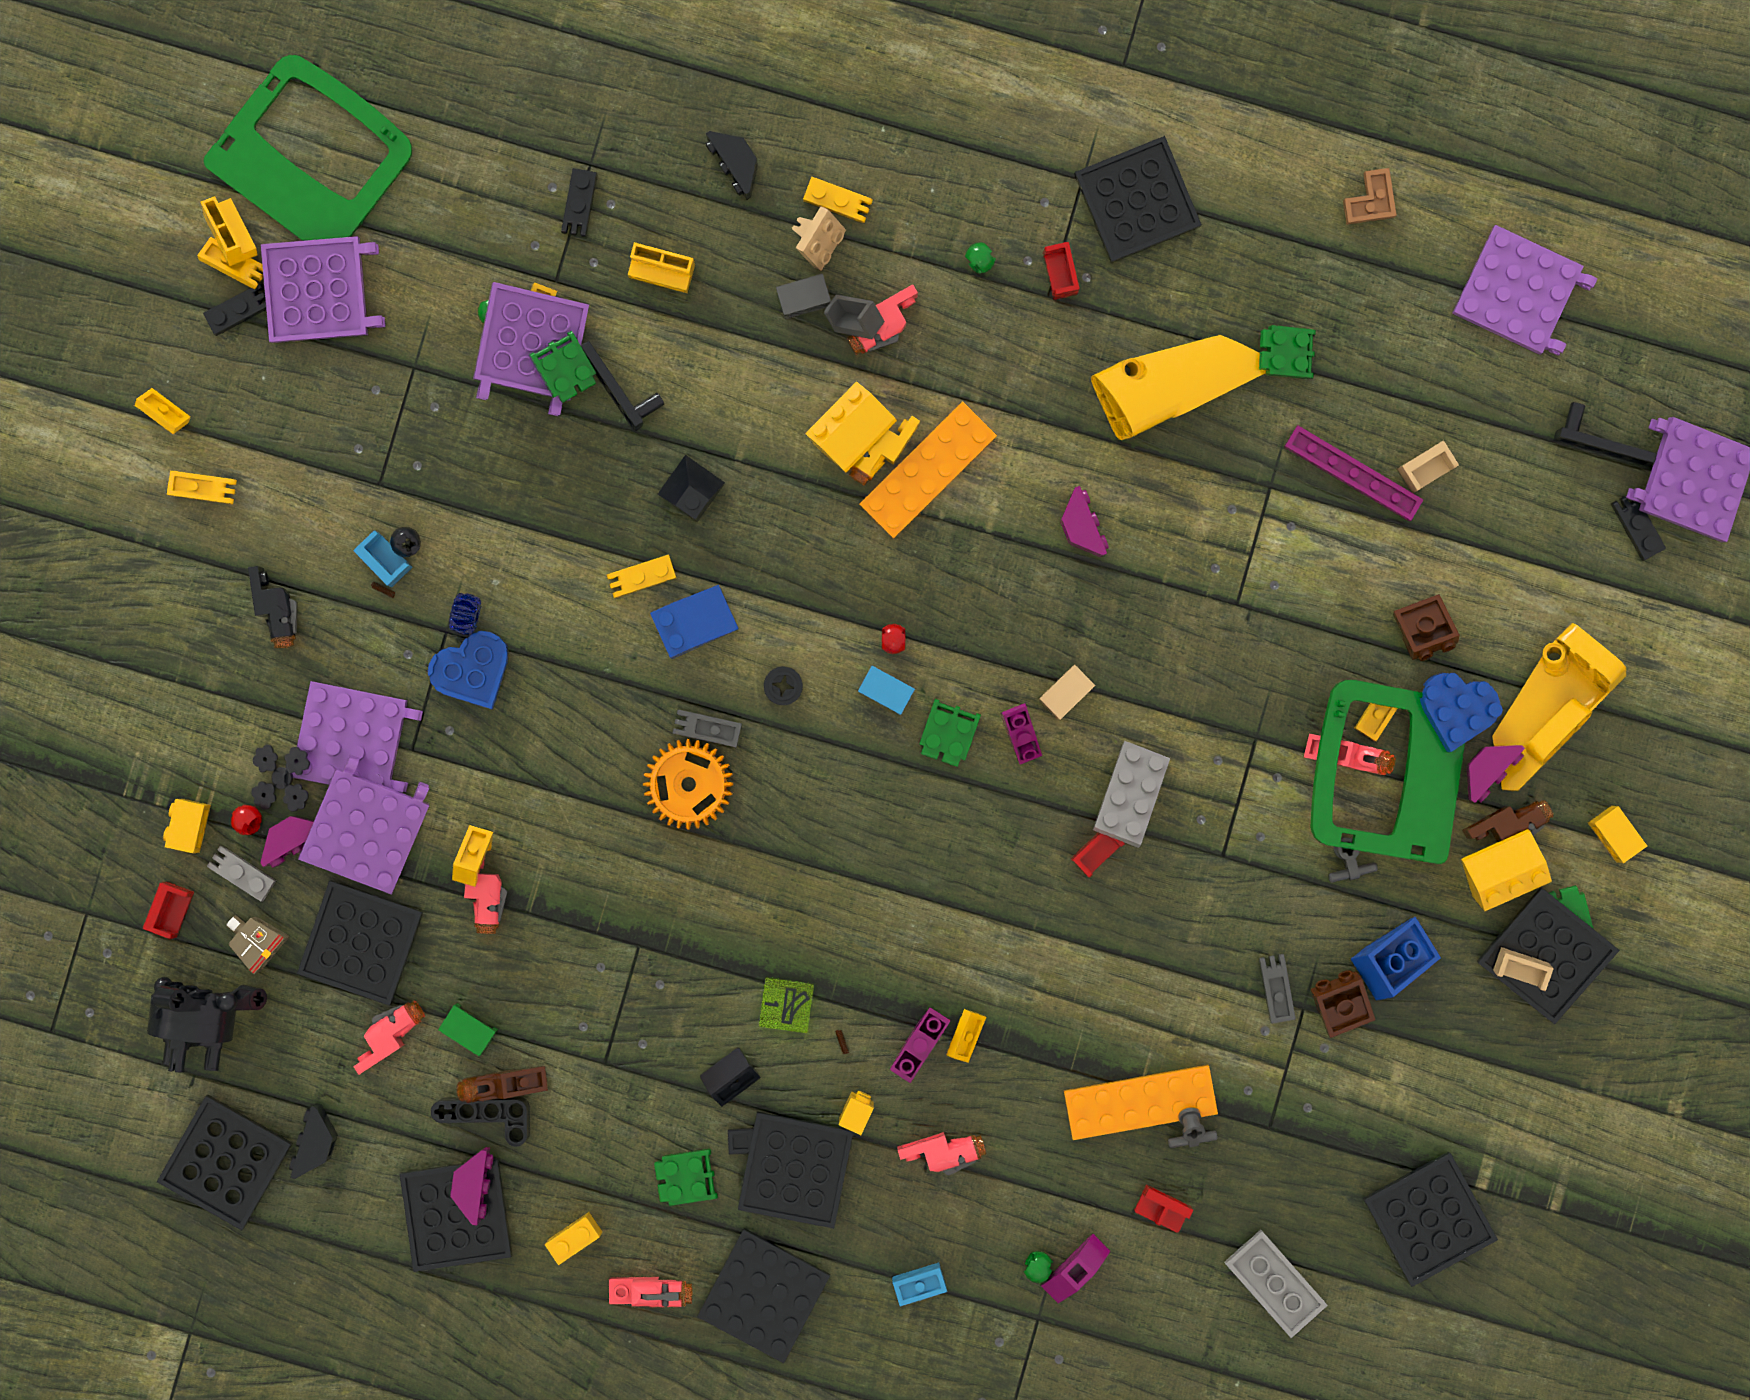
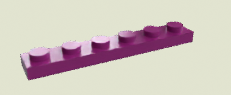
[1284,425,1423,522]

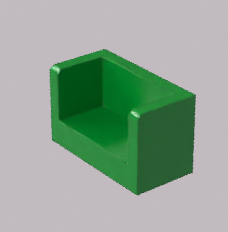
[438,1003,499,1057]

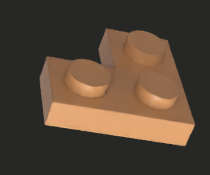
[1343,168,1397,225]

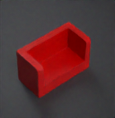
[1043,242,1079,300]
[1071,832,1125,877]
[143,882,194,939]

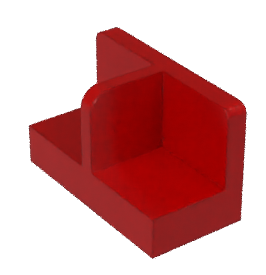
[1134,1184,1193,1233]

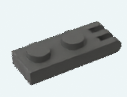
[672,710,742,747]
[1259,954,1296,1024]

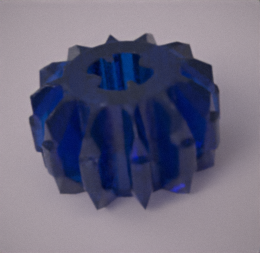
[449,593,482,635]

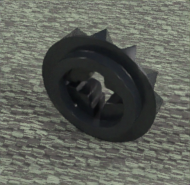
[764,666,803,705]

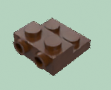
[1393,594,1460,661]
[1310,970,1375,1038]

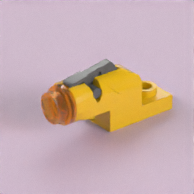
[849,416,920,486]

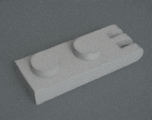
[207,845,276,902]

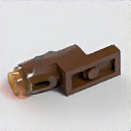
[1462,800,1554,842]
[457,1066,548,1103]

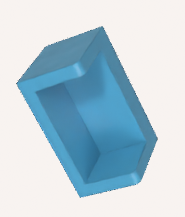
[353,530,413,587]
[858,666,915,715]
[892,1262,947,1306]

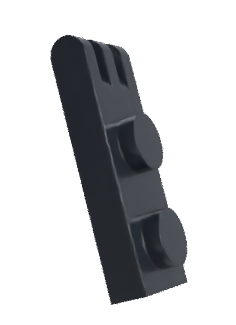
[561,168,597,237]
[203,283,266,336]
[1611,496,1666,561]

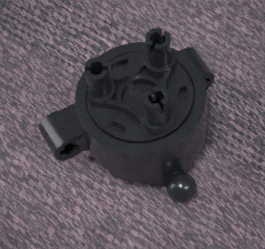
[147,977,267,1073]

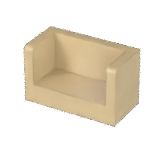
[1397,440,1459,493]
[1038,665,1095,720]
[1493,947,1554,991]

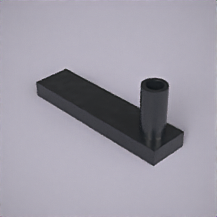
[581,341,664,432]
[1553,402,1657,467]

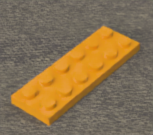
[859,401,997,539]
[1064,1065,1218,1140]

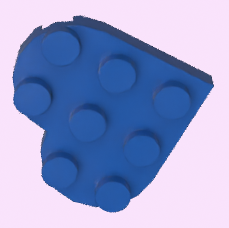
[428,631,508,709]
[1420,673,1503,752]

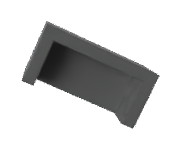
[776,274,831,319]
[824,294,885,339]

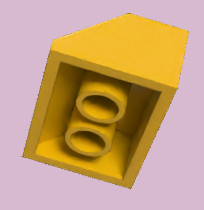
[805,381,897,473]
[1461,829,1552,911]

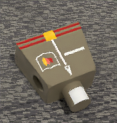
[226,915,290,974]

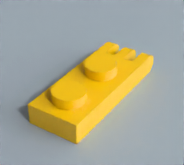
[803,177,873,223]
[197,237,263,289]
[167,470,237,504]
[607,555,677,598]

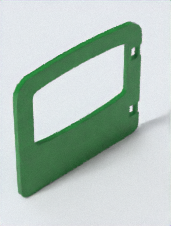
[204,55,412,241]
[1310,680,1465,864]

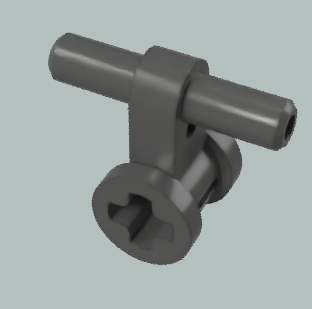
[1328,837,1378,883]
[1168,1108,1218,1148]

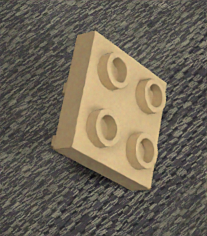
[792,206,846,271]

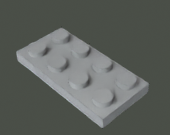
[1093,741,1170,848]
[1224,1230,1328,1338]

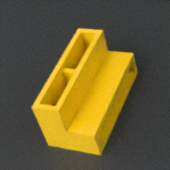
[201,196,258,266]
[628,242,695,293]

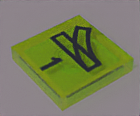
[759,977,814,1033]

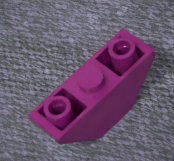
[1060,486,1109,557]
[1000,703,1042,764]
[1467,745,1525,803]
[260,816,314,868]
[890,1007,951,1083]
[451,1147,493,1225]
[1041,1233,1111,1303]

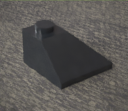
[658,455,725,522]

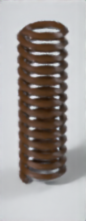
[371,582,395,598]
[835,1029,849,1054]

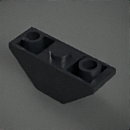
[705,131,758,200]
[289,1103,338,1179]

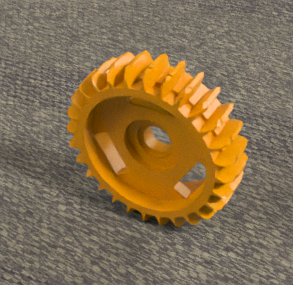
[643,739,734,829]

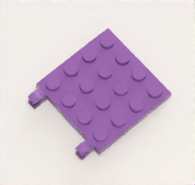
[1452,225,1597,356]
[261,236,385,343]
[473,282,589,416]
[1626,417,1750,542]
[292,681,423,792]
[298,755,429,895]

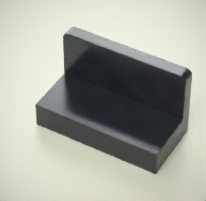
[700,1048,761,1107]

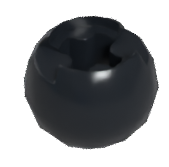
[390,527,421,557]

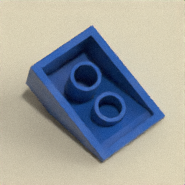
[650,585,739,659]
[1351,917,1441,1001]

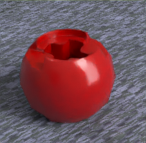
[882,624,905,654]
[231,805,262,835]

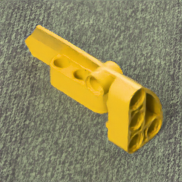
[1091,335,1266,440]
[1492,623,1626,791]

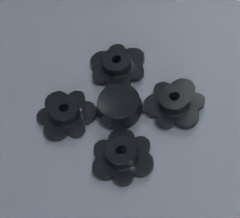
[251,745,310,812]

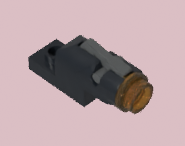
[248,566,297,649]

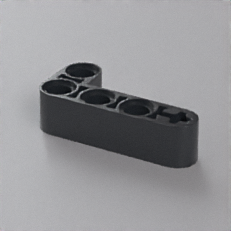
[431,1097,530,1147]

